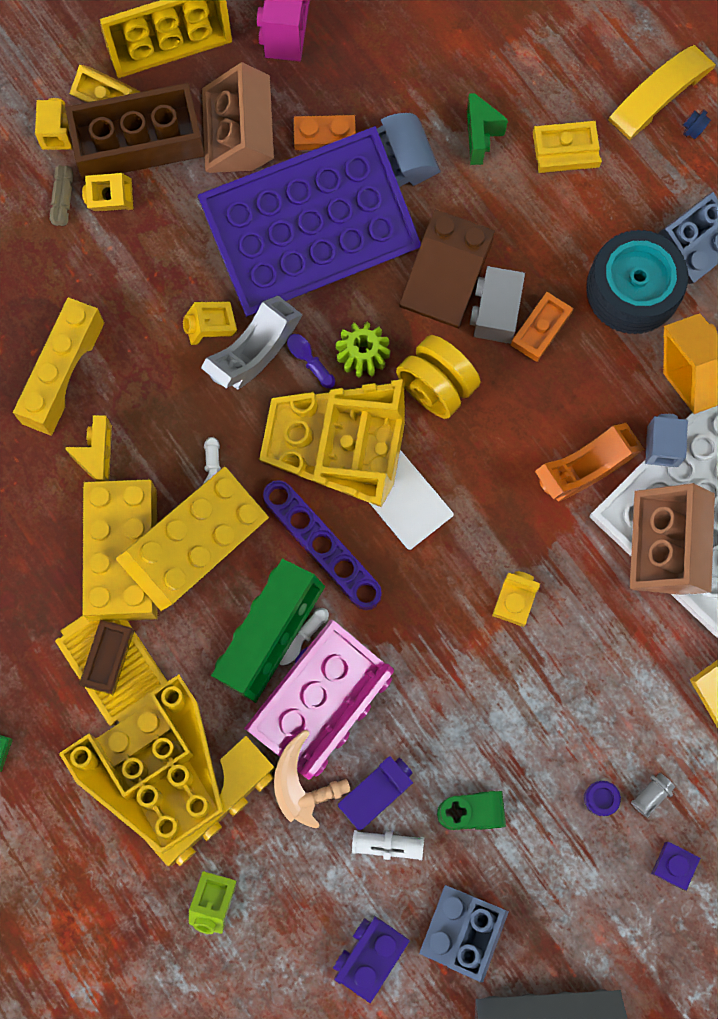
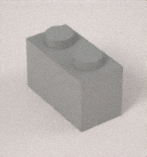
[470,266,525,344]

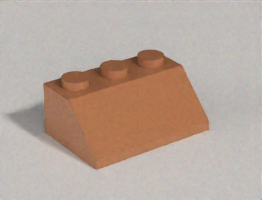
[202,62,274,173]
[630,483,715,595]

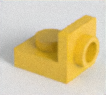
[183,302,237,345]
[492,571,540,627]

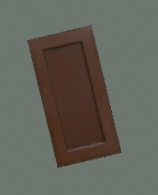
[79,619,135,695]

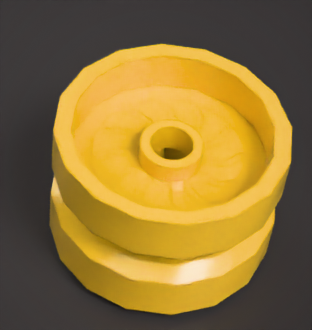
[396,335,481,419]

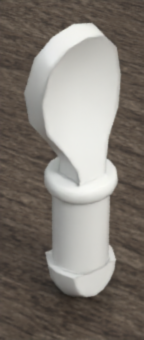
[203,437,221,484]
[280,608,329,665]

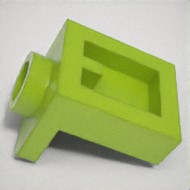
[189,871,237,934]

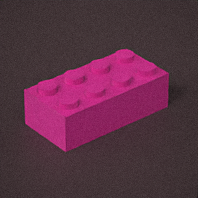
[257,0,310,62]

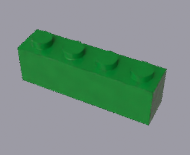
[211,559,326,703]

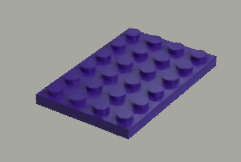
[197,126,421,317]

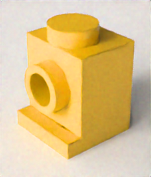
[35,98,73,150]
[82,173,133,211]

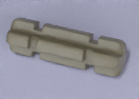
[49,165,73,226]

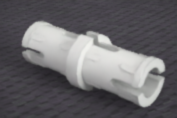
[352,830,424,861]

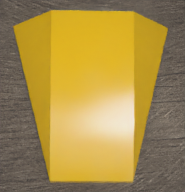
[259,379,405,507]

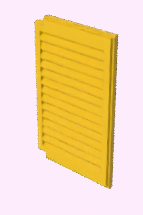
[55,616,168,726]

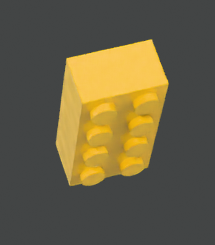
[116,466,269,611]
[83,480,158,622]

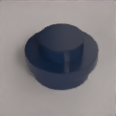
[682,109,711,139]

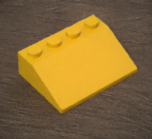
[100,0,232,78]

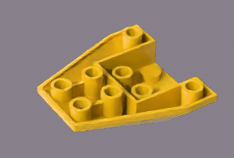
[59,674,224,854]

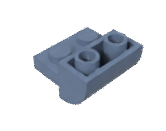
[377,113,441,187]
[658,192,718,284]
[419,885,509,982]

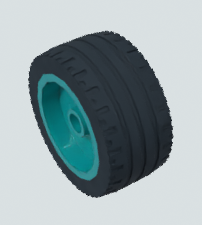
[587,230,689,334]

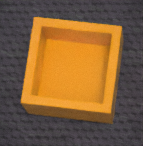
[663,313,718,414]

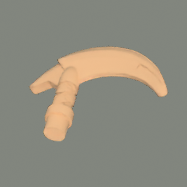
[274,730,351,828]

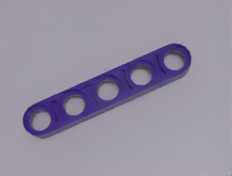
[263,480,382,610]

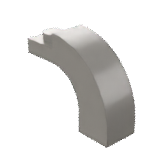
[201,296,303,390]

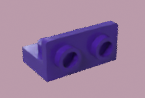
[333,915,410,1004]

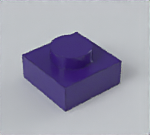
[651,842,701,891]

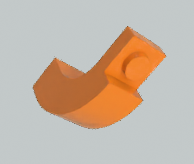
[535,423,645,502]

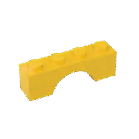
[13,297,104,436]
[144,736,276,866]

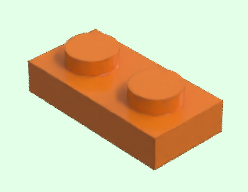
[294,115,356,150]
[511,292,574,362]

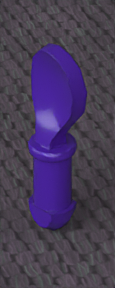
[287,334,335,389]

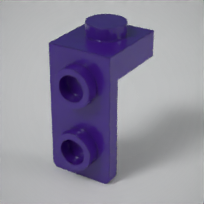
[338,756,413,830]

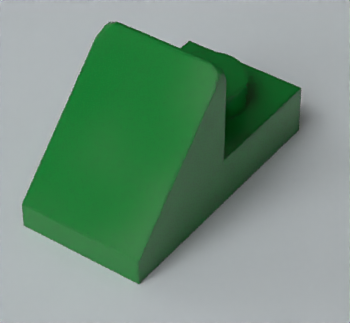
[466,93,508,165]

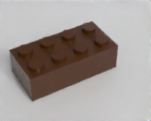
[65,83,205,181]

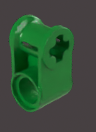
[437,791,506,830]

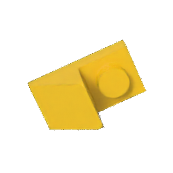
[65,415,112,482]

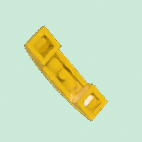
[608,45,716,140]

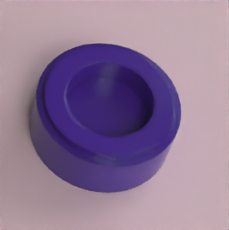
[584,781,621,816]

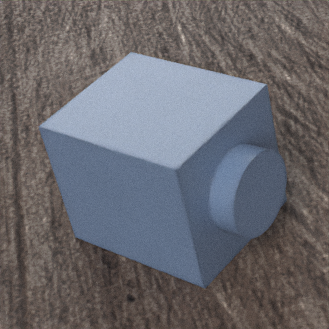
[645,414,688,467]

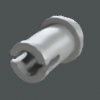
[631,773,675,819]

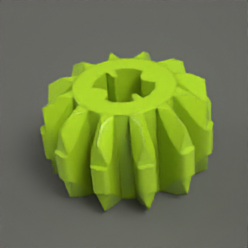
[336,321,390,378]

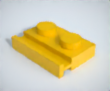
[533,121,602,173]

